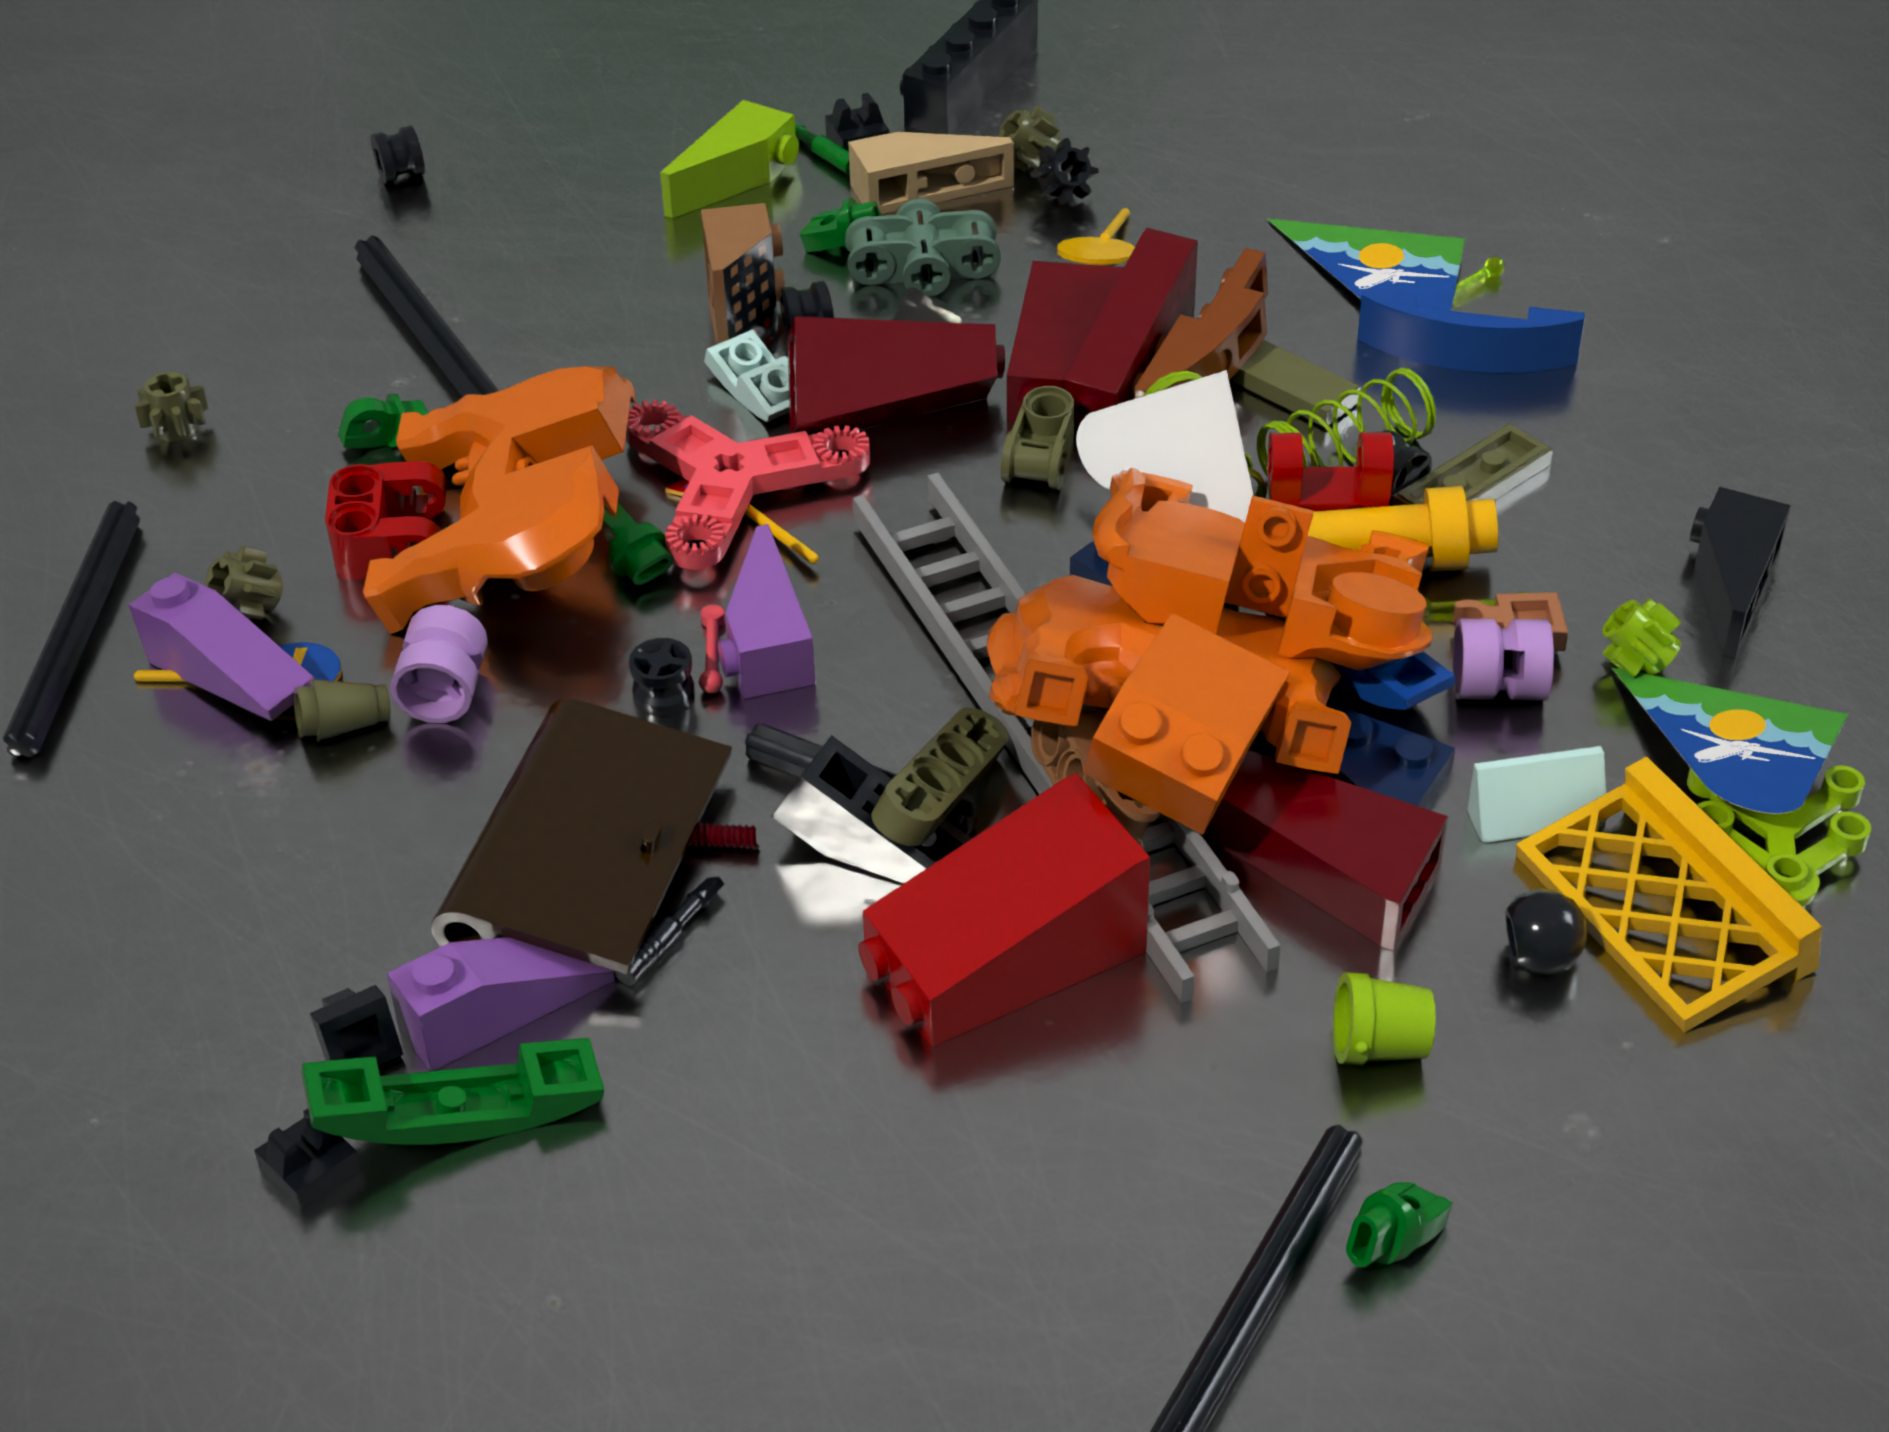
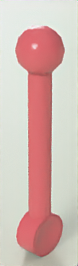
[698,604,725,694]

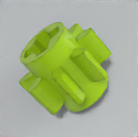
[1602,598,1681,677]

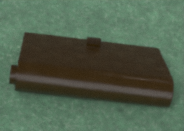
[431,698,732,974]

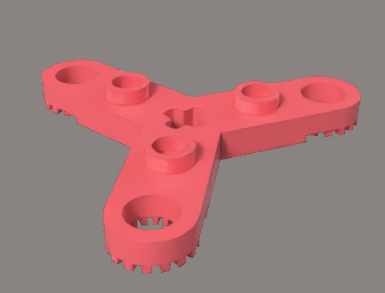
[625,400,870,570]

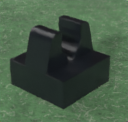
[825,93,889,151]
[310,985,404,1066]
[254,1108,361,1211]

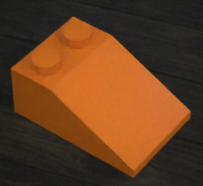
[1082,613,1290,835]

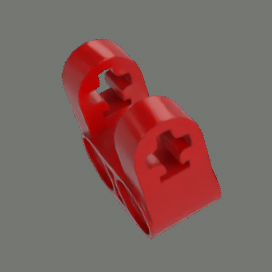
[1267,432,1394,511]
[325,461,447,580]

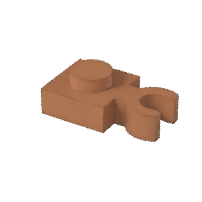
[1452,592,1568,653]

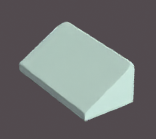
[1467,746,1606,843]

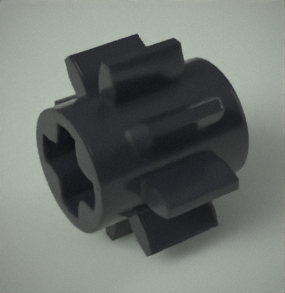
[1030,138,1099,207]

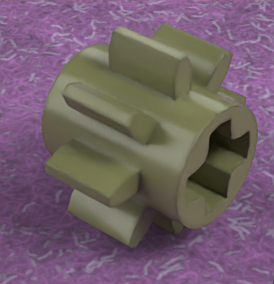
[999,105,1062,172]
[134,371,209,442]
[205,546,283,620]

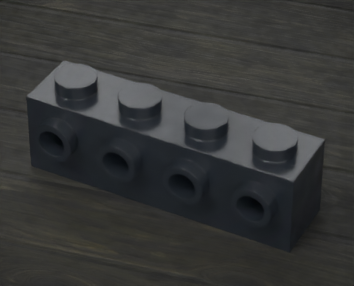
[900,0,1038,134]

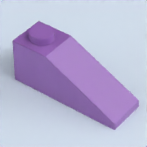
[718,524,816,699]
[128,572,315,721]
[387,937,615,1071]

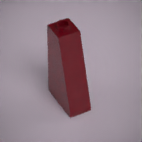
[1064,228,1198,429]
[1007,261,1124,422]
[787,316,1005,435]
[1203,750,1448,951]

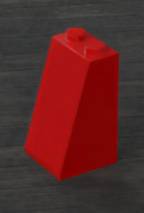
[858,773,1150,1047]

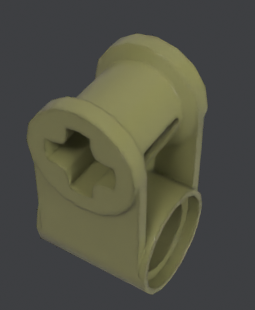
[1001,386,1074,490]

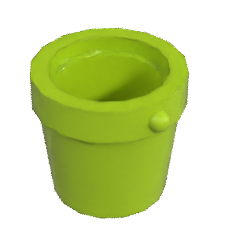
[1332,972,1436,1065]

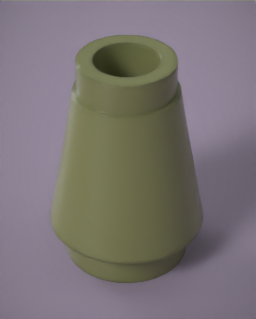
[294,679,391,742]

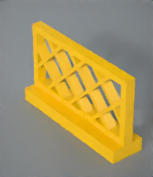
[1516,756,1822,1033]

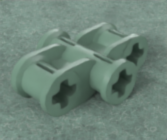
[845,198,1001,297]

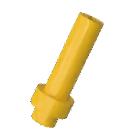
[1308,486,1498,572]

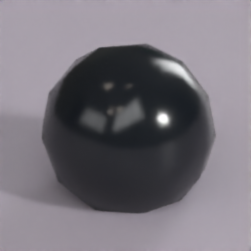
[1505,889,1588,975]

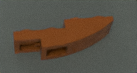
[1131,248,1268,400]

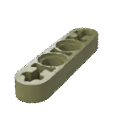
[871,708,1009,846]

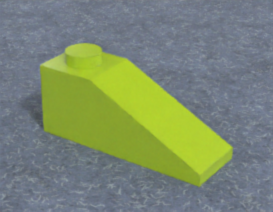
[660,100,799,219]

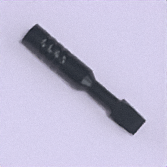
[613,877,725,986]

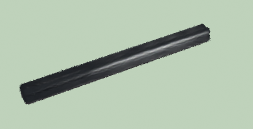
[354,236,499,397]
[3,501,140,758]
[1150,1125,1363,1432]

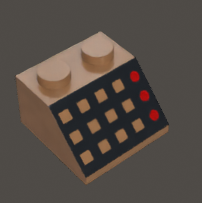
[701,203,785,345]

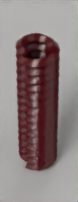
[688,822,760,851]

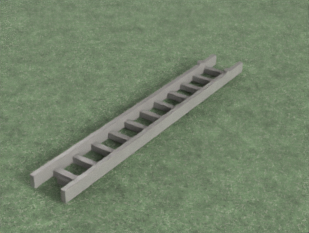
[852,473,1281,1003]

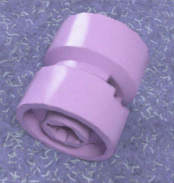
[390,605,488,723]
[1453,618,1554,701]

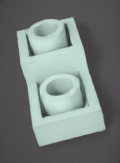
[704,329,789,422]

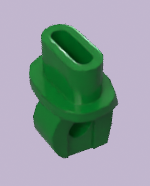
[799,198,882,252]
[338,394,428,448]
[602,503,674,585]
[1346,1182,1453,1268]

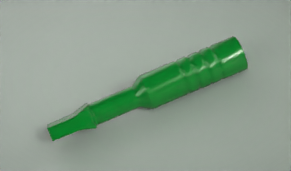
[795,122,850,176]

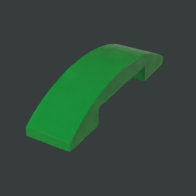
[301,1038,604,1145]

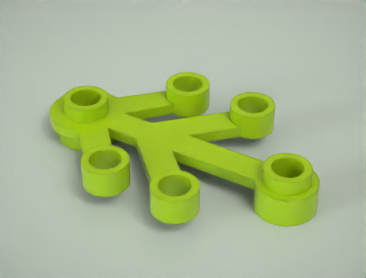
[1687,765,1872,908]

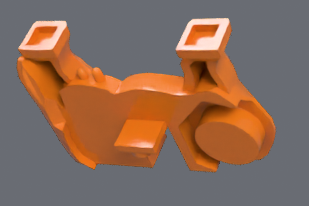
[363,366,636,634]
[1092,468,1433,671]
[986,575,1352,774]

